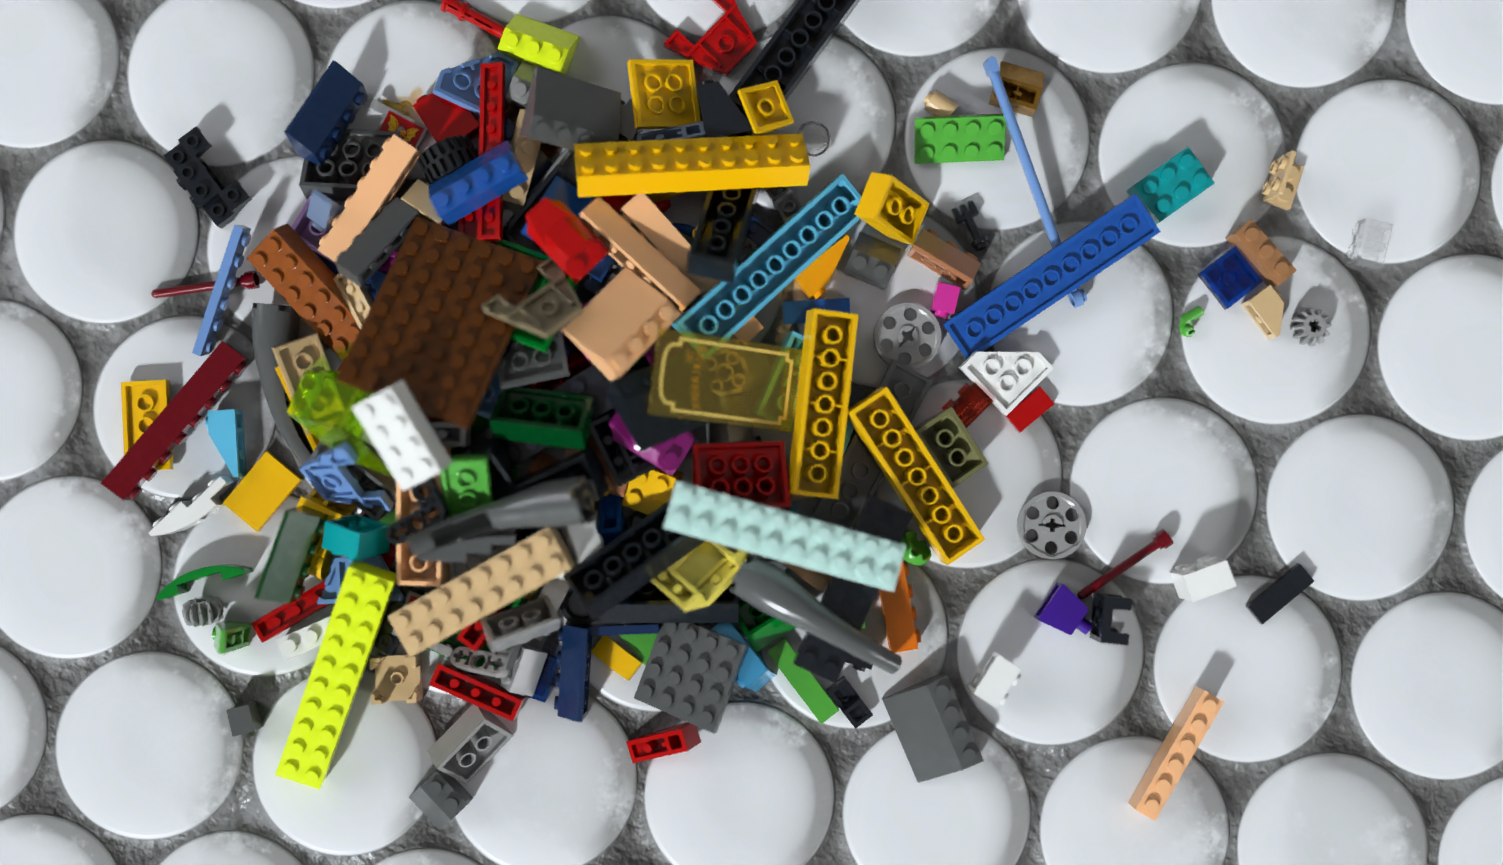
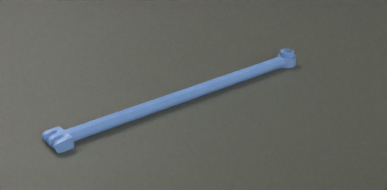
[983,56,1087,308]

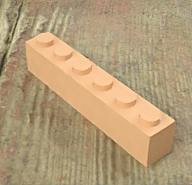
[318,134,422,262]
[578,197,701,314]
[1128,686,1224,821]

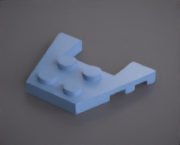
[299,442,394,511]

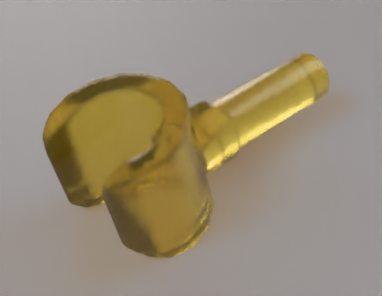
[382,99,413,116]

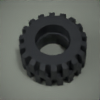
[418,136,479,184]

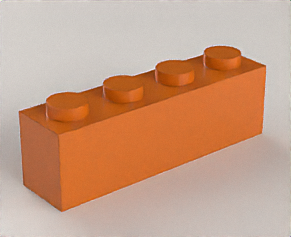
[879,559,921,653]

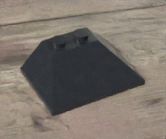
[591,410,699,487]

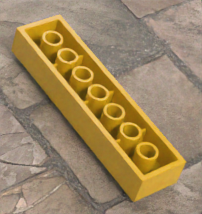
[788,308,858,499]
[847,387,985,565]

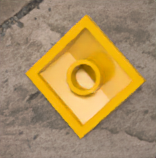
[737,80,794,134]

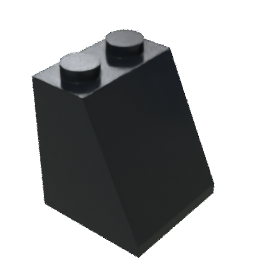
[696,80,752,138]

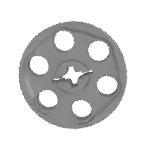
[873,303,942,370]
[1017,491,1086,559]

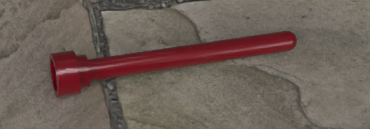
[151,270,260,298]
[1077,529,1174,600]

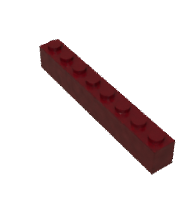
[100,341,249,500]

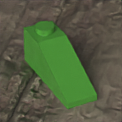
[212,621,251,654]

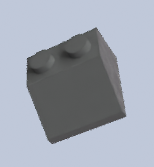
[843,232,901,290]
[409,770,473,830]

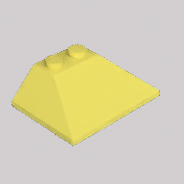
[651,541,749,612]

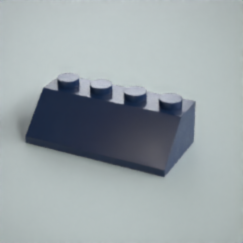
[284,60,368,166]
[554,622,593,722]

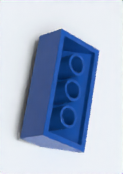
[429,140,529,225]

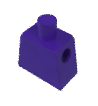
[1034,582,1093,635]

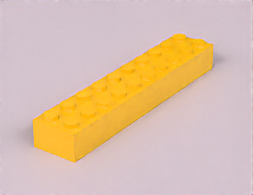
[574,133,810,197]

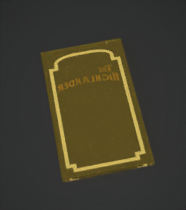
[648,328,802,432]

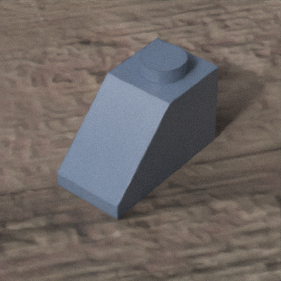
[306,189,345,232]

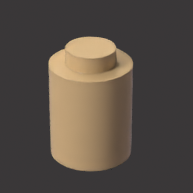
[923,90,959,116]

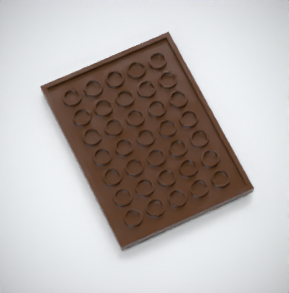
[336,217,543,430]

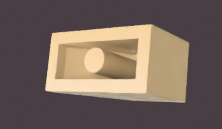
[1241,285,1284,339]

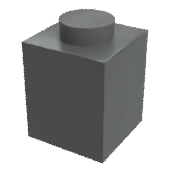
[226,701,263,738]

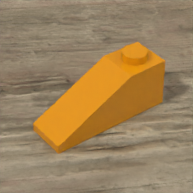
[794,235,850,300]

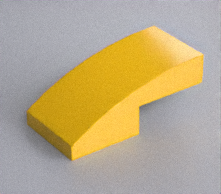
[591,635,643,681]

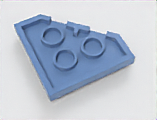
[432,52,519,115]

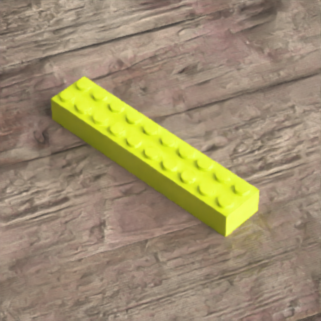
[275,561,396,790]

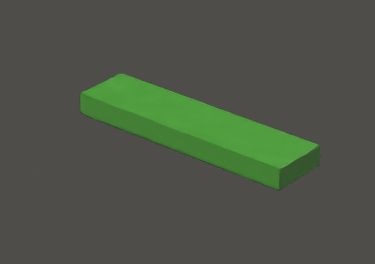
[766,637,839,724]

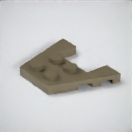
[482,258,583,339]

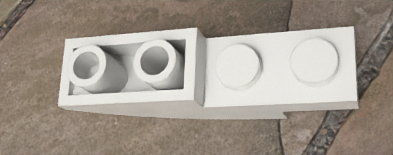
[149,476,235,536]

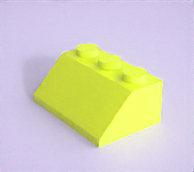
[498,14,580,76]

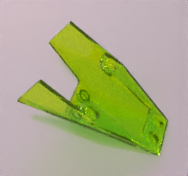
[286,370,395,479]

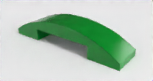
[156,564,253,601]

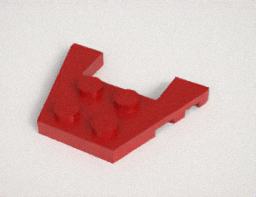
[663,0,757,77]

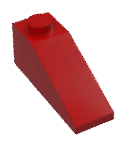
[626,722,701,763]

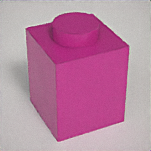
[929,282,961,318]

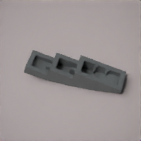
[418,533,518,563]

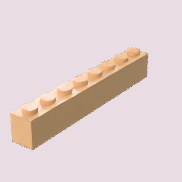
[619,194,764,346]

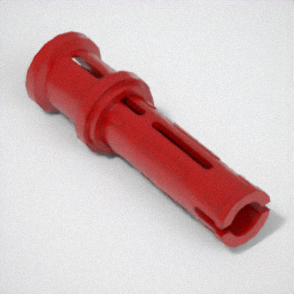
[440,0,506,39]

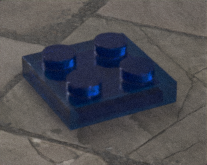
[1197,246,1263,310]

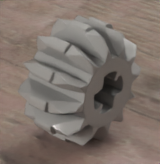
[1290,308,1332,346]
[182,596,224,627]

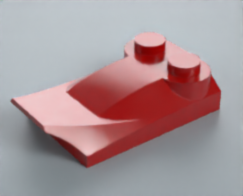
[526,197,610,284]

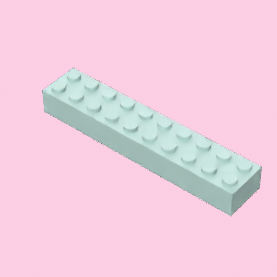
[663,481,906,592]

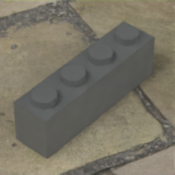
[335,197,420,288]

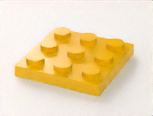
[627,59,701,129]

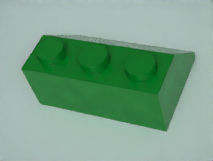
[739,571,795,651]

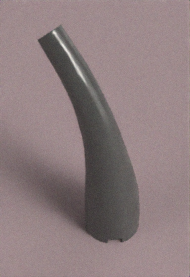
[252,303,314,464]
[406,476,598,557]
[730,553,902,674]

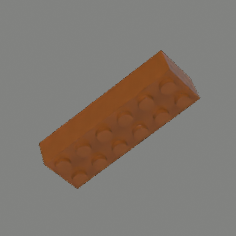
[246,224,360,361]

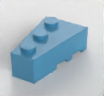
[711,623,777,692]

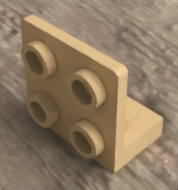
[1262,150,1304,210]

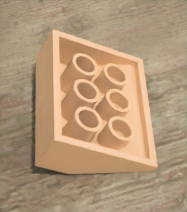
[562,267,681,381]

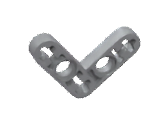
[450,644,522,678]

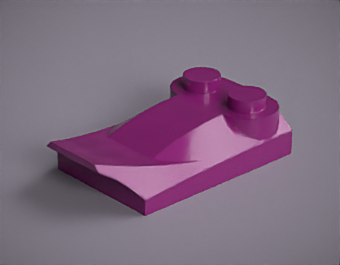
[609,412,695,475]

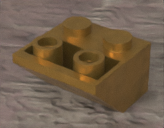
[988,61,1044,117]

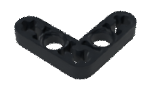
[386,477,449,545]

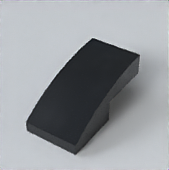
[826,676,873,729]

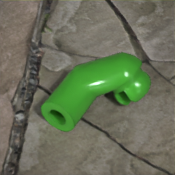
[1179,306,1204,337]

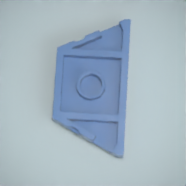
[317,555,404,604]

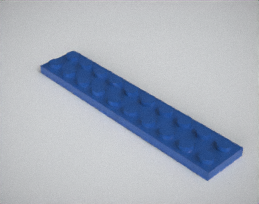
[942,194,1161,359]

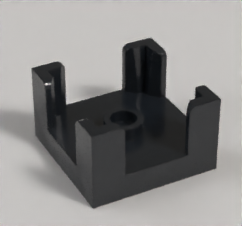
[1090,593,1132,645]

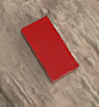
[1005,387,1055,433]

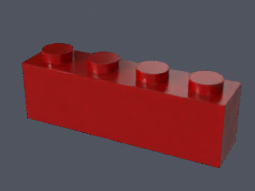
[429,660,526,722]

